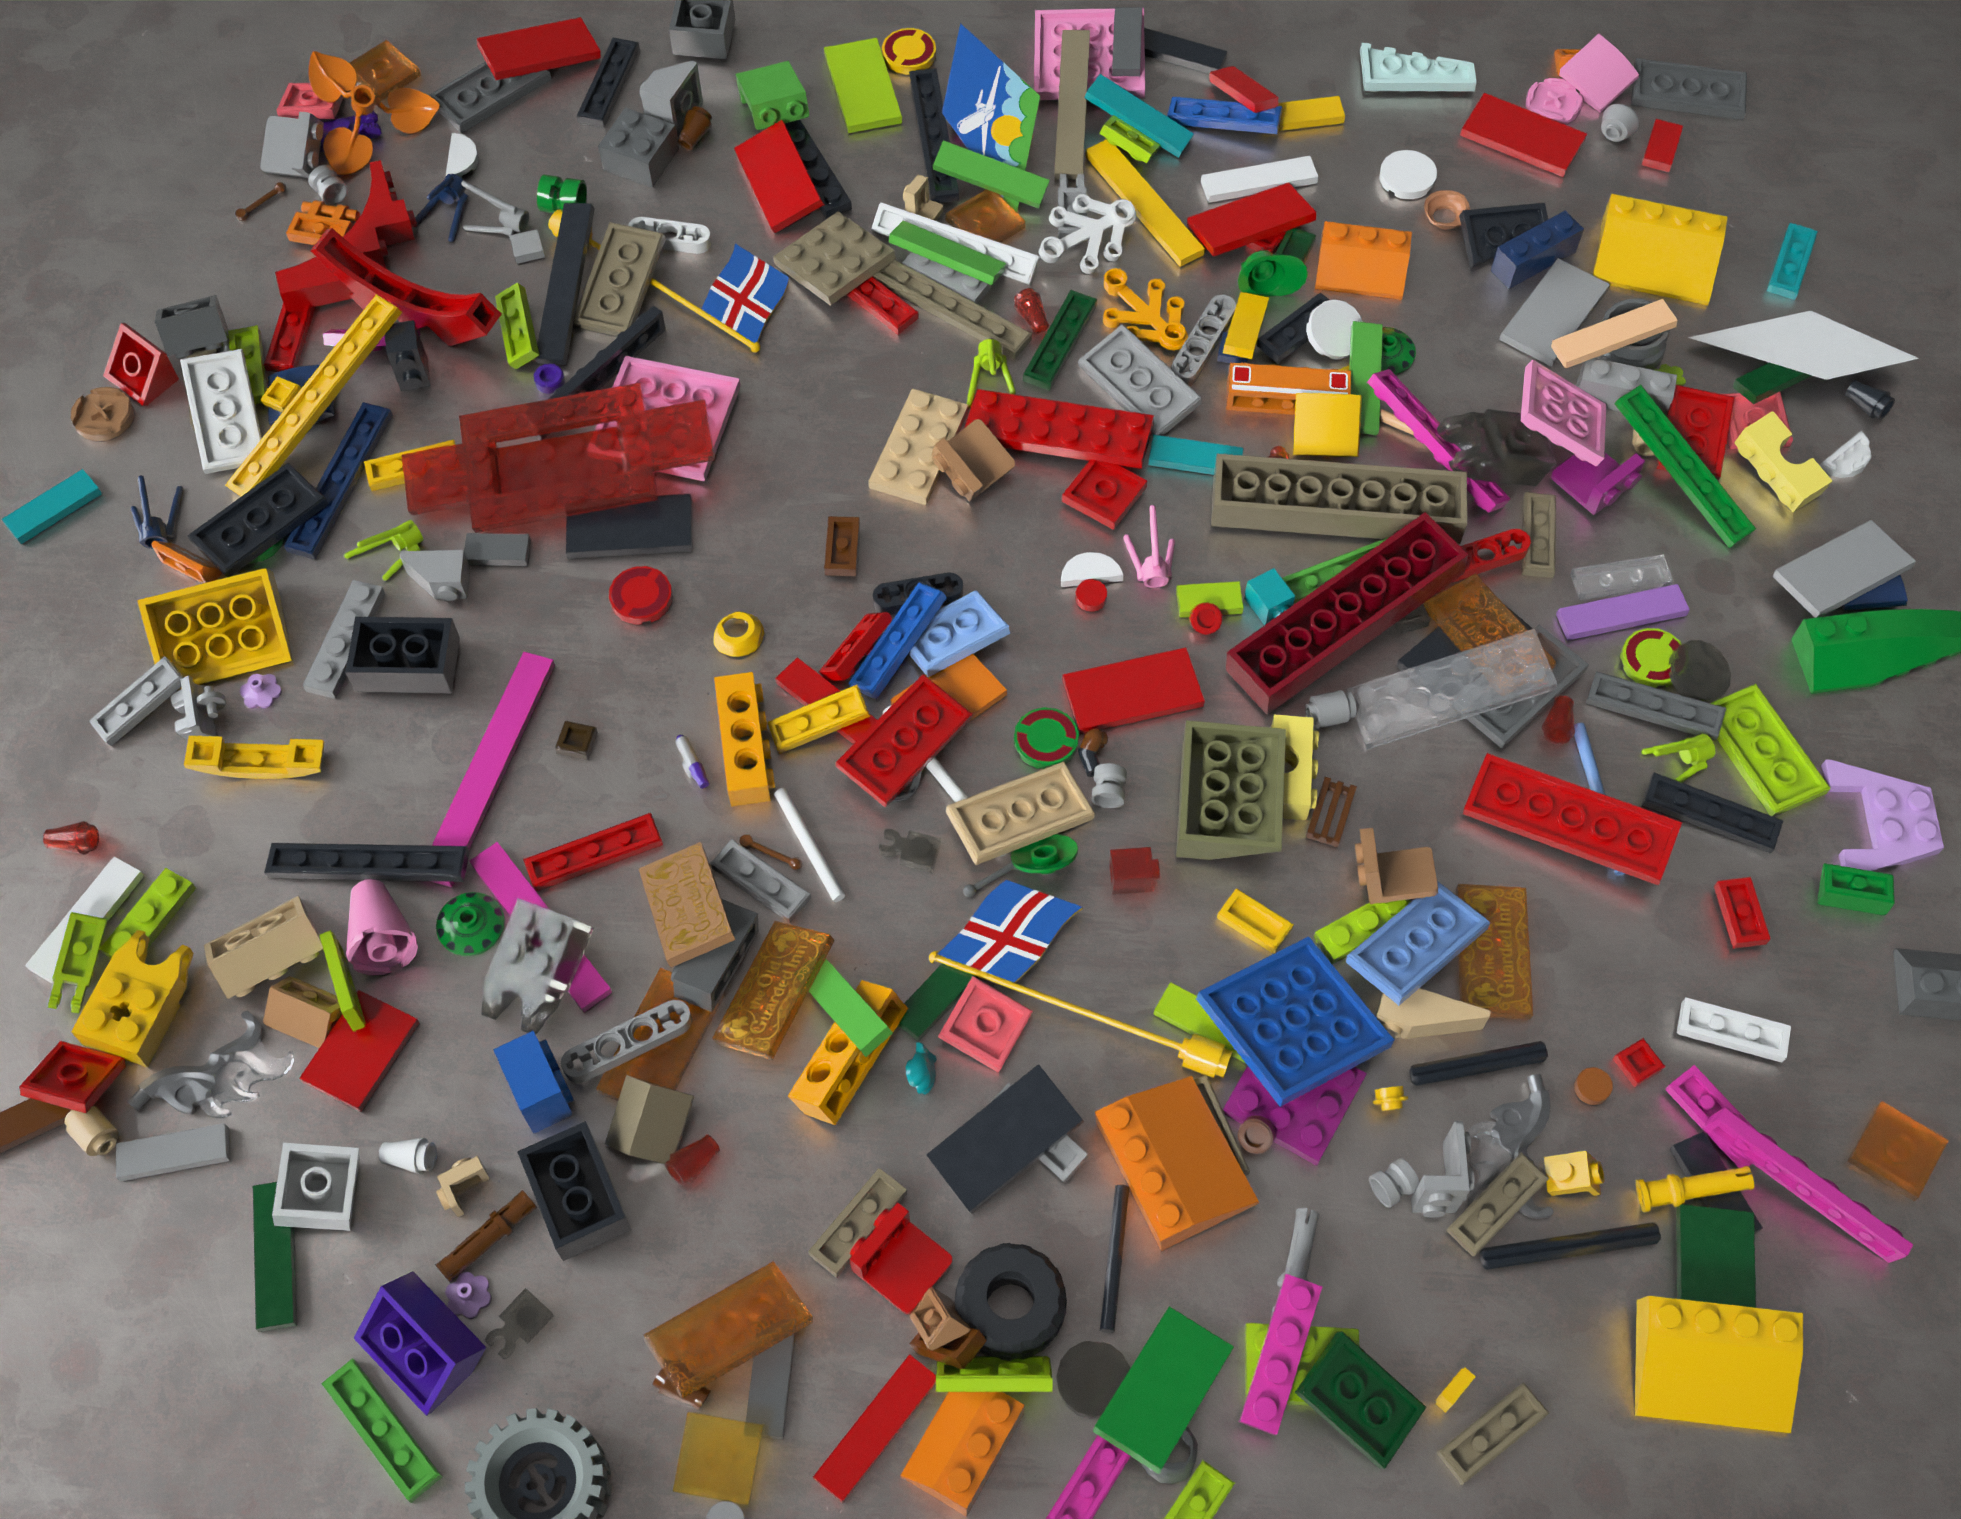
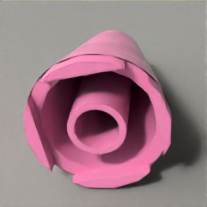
[346,879,418,975]

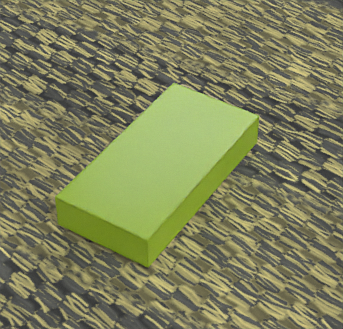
[1176,581,1244,618]

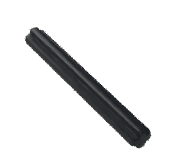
[1480,1222,1661,1270]

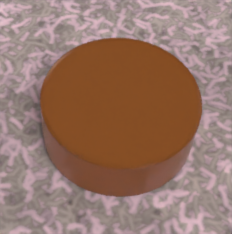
[1574,1067,1613,1105]

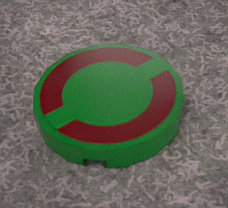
[1014,707,1079,769]

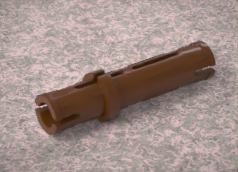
[435,1190,538,1283]

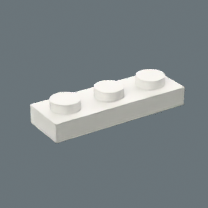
[1676,997,1791,1063]

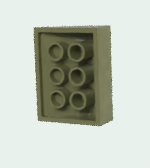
[1176,720,1286,860]

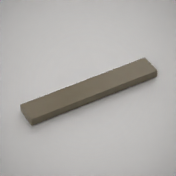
[1054,30,1090,180]
[873,260,1032,359]

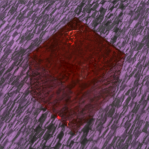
[1109,847,1160,895]

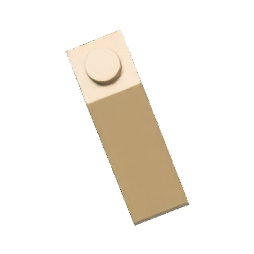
[1375,988,1491,1039]

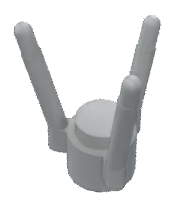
[461,181,529,236]

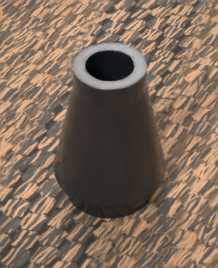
[1845,380,1895,420]

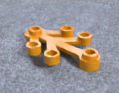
[1103,268,1188,350]

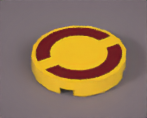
[882,28,936,75]

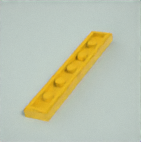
[1085,140,1205,267]

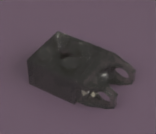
[1436,409,1557,486]
[481,898,594,1034]

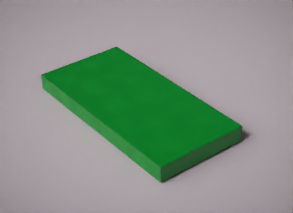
[1093,1306,1234,1474]

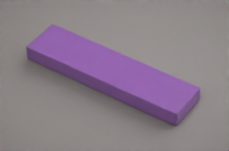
[1556,584,1690,641]

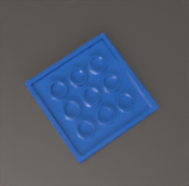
[1196,936,1394,1107]

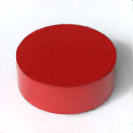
[1075,579,1107,612]
[1189,602,1222,635]

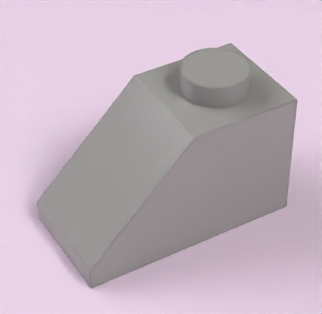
[400,550,470,601]

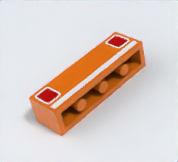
[1226,363,1351,415]

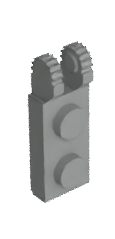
[1058,174,1087,239]

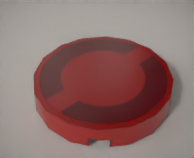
[609,566,673,625]

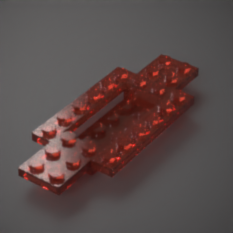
[402,383,715,533]

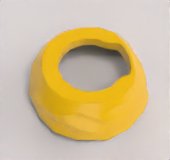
[714,611,765,657]

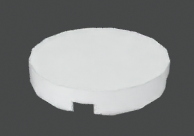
[1379,150,1437,199]
[1306,299,1363,360]

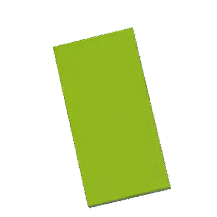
[824,38,902,133]
[1711,684,1831,817]

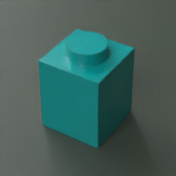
[1244,568,1295,625]

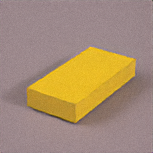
[1217,888,1294,954]

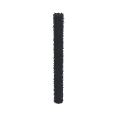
[1100,1185,1130,1333]

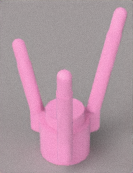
[1124,505,1175,588]

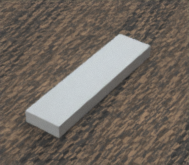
[1201,156,1318,203]
[25,857,144,984]

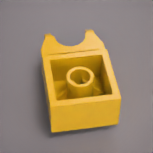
[71,930,194,1068]

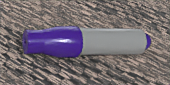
[675,734,710,789]

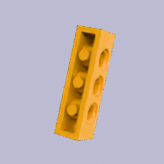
[714,672,775,807]
[788,980,908,1125]

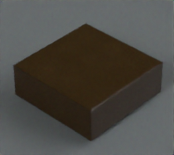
[555,721,598,760]

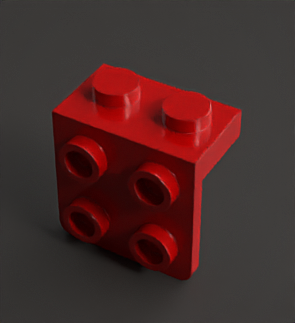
[849,1202,953,1314]

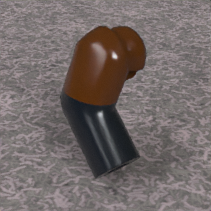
[1078,729,1108,777]

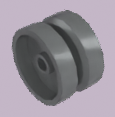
[1598,299,1670,370]

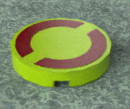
[1620,628,1687,688]

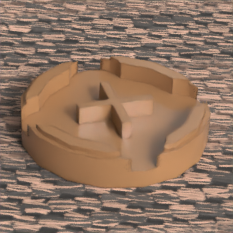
[70,387,135,442]

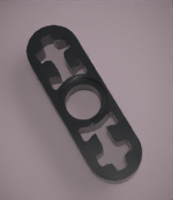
[873,572,963,615]

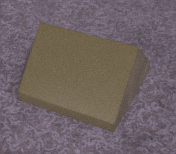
[605,1075,694,1165]

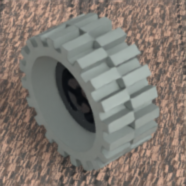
[465,1408,612,1519]

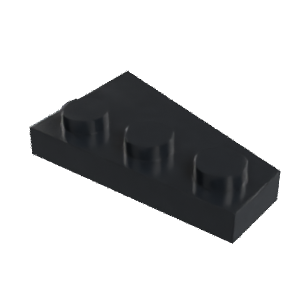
[1459,202,1548,269]

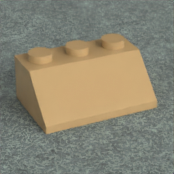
[204,896,323,999]

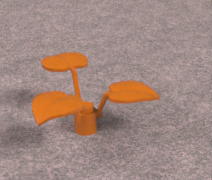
[308,51,440,175]

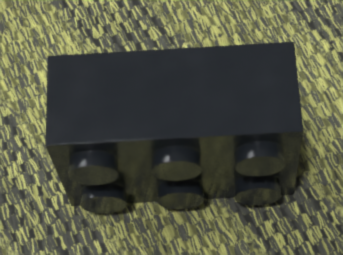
[345,616,460,693]
[517,1121,632,1261]

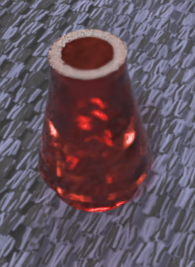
[1013,288,1049,334]
[1542,696,1575,745]
[43,821,99,855]
[665,1134,720,1186]

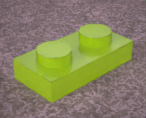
[1099,115,1160,164]

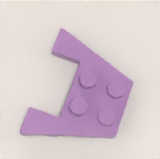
[1821,760,1944,872]

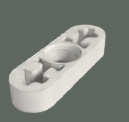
[628,217,711,254]

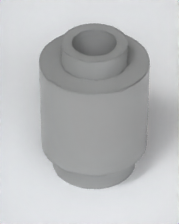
[1305,690,1357,728]

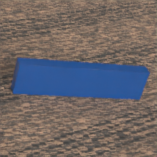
[1167,97,1282,134]
[848,582,947,700]

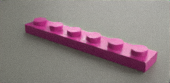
[1367,369,1510,513]
[1703,1108,1913,1263]

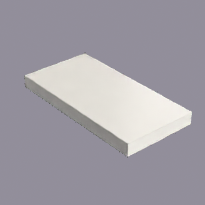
[180,349,262,474]

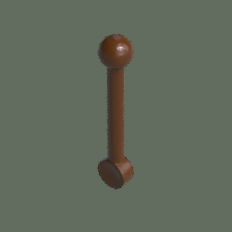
[235,182,286,221]
[739,834,803,870]

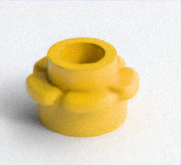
[1373,1086,1408,1111]

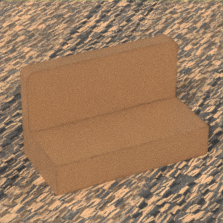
[263,976,342,1048]

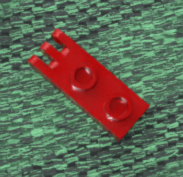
[818,612,892,681]

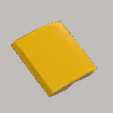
[1293,393,1362,457]

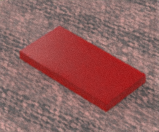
[477,17,601,80]
[1460,93,1587,177]
[734,120,824,233]
[1187,182,1316,256]
[1062,647,1205,735]
[836,674,972,808]

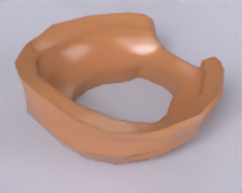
[1424,190,1470,230]

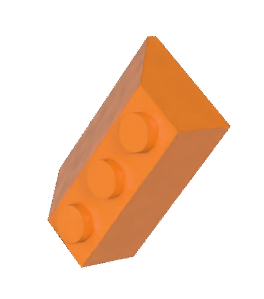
[1315,221,1412,300]
[900,1392,1025,1517]

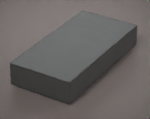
[464,533,531,566]

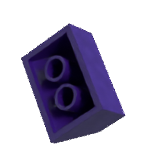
[353,1271,487,1416]

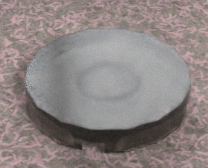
[1668,640,1731,703]
[1056,1341,1130,1419]

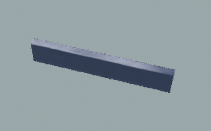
[284,402,393,560]

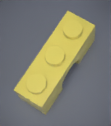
[1734,411,1832,513]
[1271,714,1319,821]

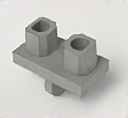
[171,675,226,740]

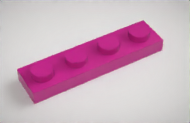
[1239,1274,1322,1436]

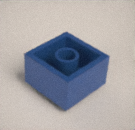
[493,1030,574,1134]

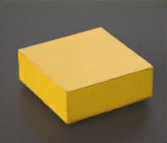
[260,376,302,413]
[1435,1368,1476,1413]

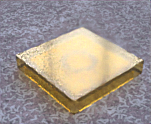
[672,1411,764,1505]

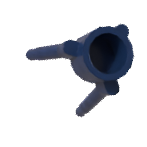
[415,174,469,242]
[131,475,183,549]

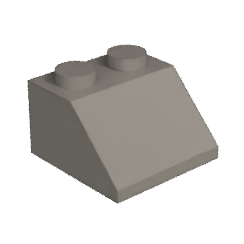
[640,61,703,139]

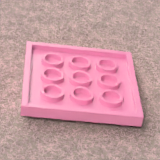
[1034,8,1145,100]
[587,356,741,482]

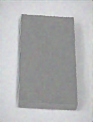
[1499,258,1610,367]
[1078,324,1202,436]
[1773,520,1916,618]

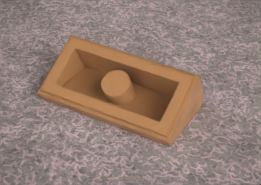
[910,1286,971,1351]

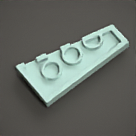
[1360,42,1477,91]

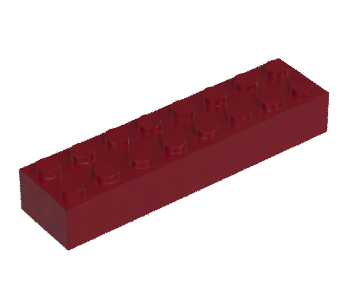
[1226,512,1468,715]

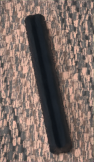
[1409,1041,1548,1086]

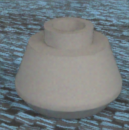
[1601,104,1640,142]

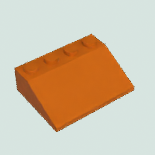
[1095,1076,1259,1252]

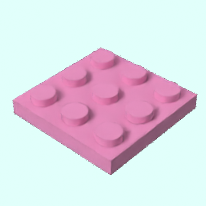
[1521,359,1606,466]

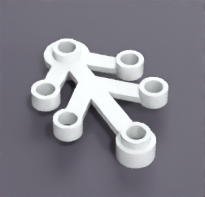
[1039,194,1136,274]

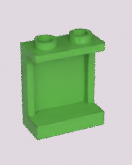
[735,61,809,130]

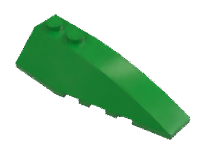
[1791,609,1961,694]

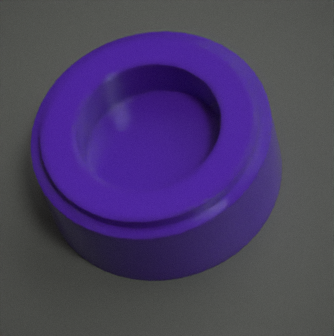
[534,364,565,394]

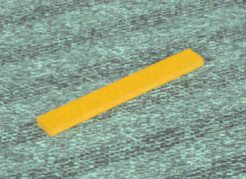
[225,294,402,497]

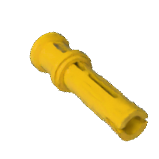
[1636,1166,1754,1212]

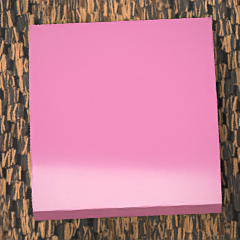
[1559,34,1639,113]

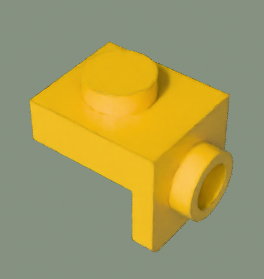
[1544,1151,1605,1196]

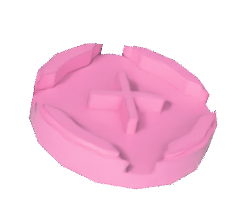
[1525,78,1583,125]

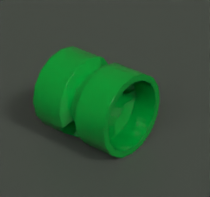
[537,174,587,213]

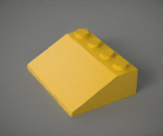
[1592,194,1728,306]
[137,568,293,691]
[1635,1296,1803,1434]

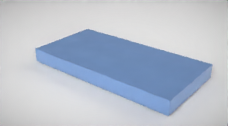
[1346,881,1490,1006]

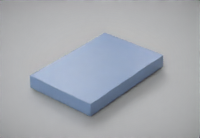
[908,590,1010,677]

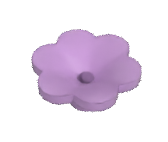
[240,674,282,709]
[445,1272,492,1319]

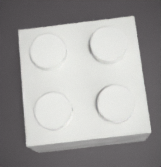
[272,1143,360,1231]

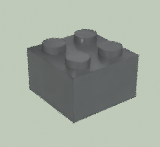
[669,0,736,59]
[598,108,679,188]
[155,295,228,358]

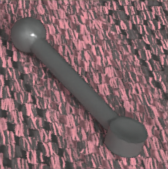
[963,861,1019,897]

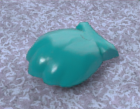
[906,1042,937,1095]

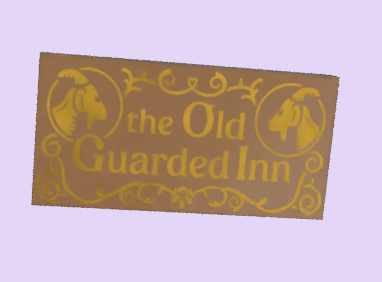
[639,842,735,968]

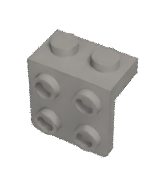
[260,112,324,178]
[1411,1121,1474,1218]

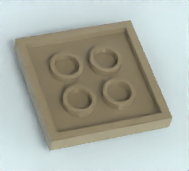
[773,211,896,306]

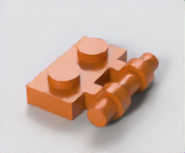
[286,200,360,245]

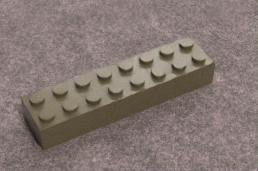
[1211,454,1467,545]

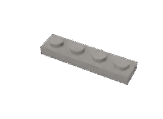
[303,580,385,699]

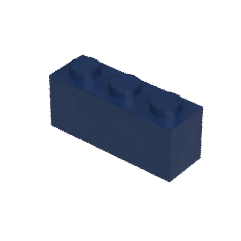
[1490,210,1584,289]

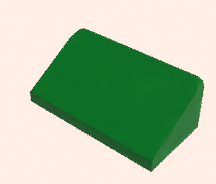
[1818,863,1895,915]

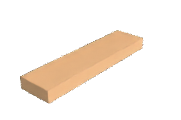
[1551,299,1678,369]

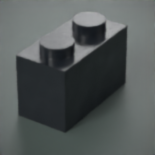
[385,320,431,391]

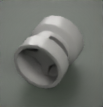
[308,165,348,206]
[1091,763,1127,808]
[1369,1158,1420,1208]

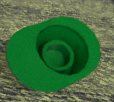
[1238,250,1308,297]

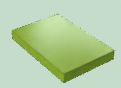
[936,1356,1053,1392]

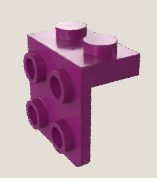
[1551,452,1645,515]

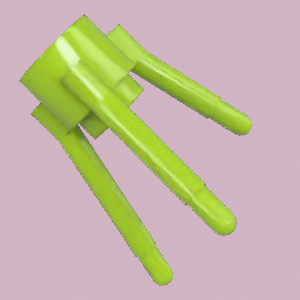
[966,339,1016,409]
[344,520,424,581]
[1641,734,1716,783]

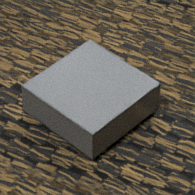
[509,229,545,264]

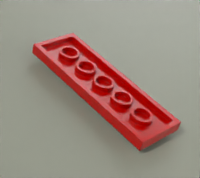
[964,389,1154,469]
[1463,753,1682,886]

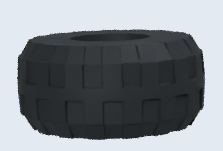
[955,1243,1067,1361]

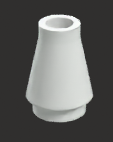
[379,1138,437,1174]

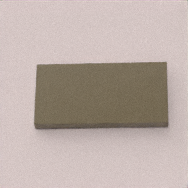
[574,222,666,336]

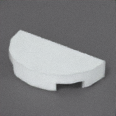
[446,133,479,178]
[1820,431,1872,478]
[1061,552,1123,587]

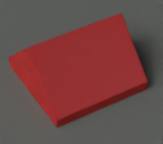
[103,323,179,406]

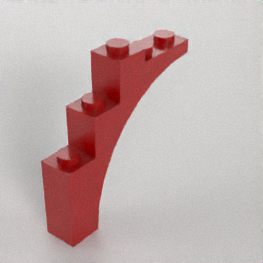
[275,160,417,313]
[310,228,502,346]

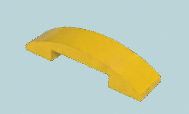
[184,736,325,779]

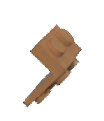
[931,419,1015,502]
[1355,828,1438,904]

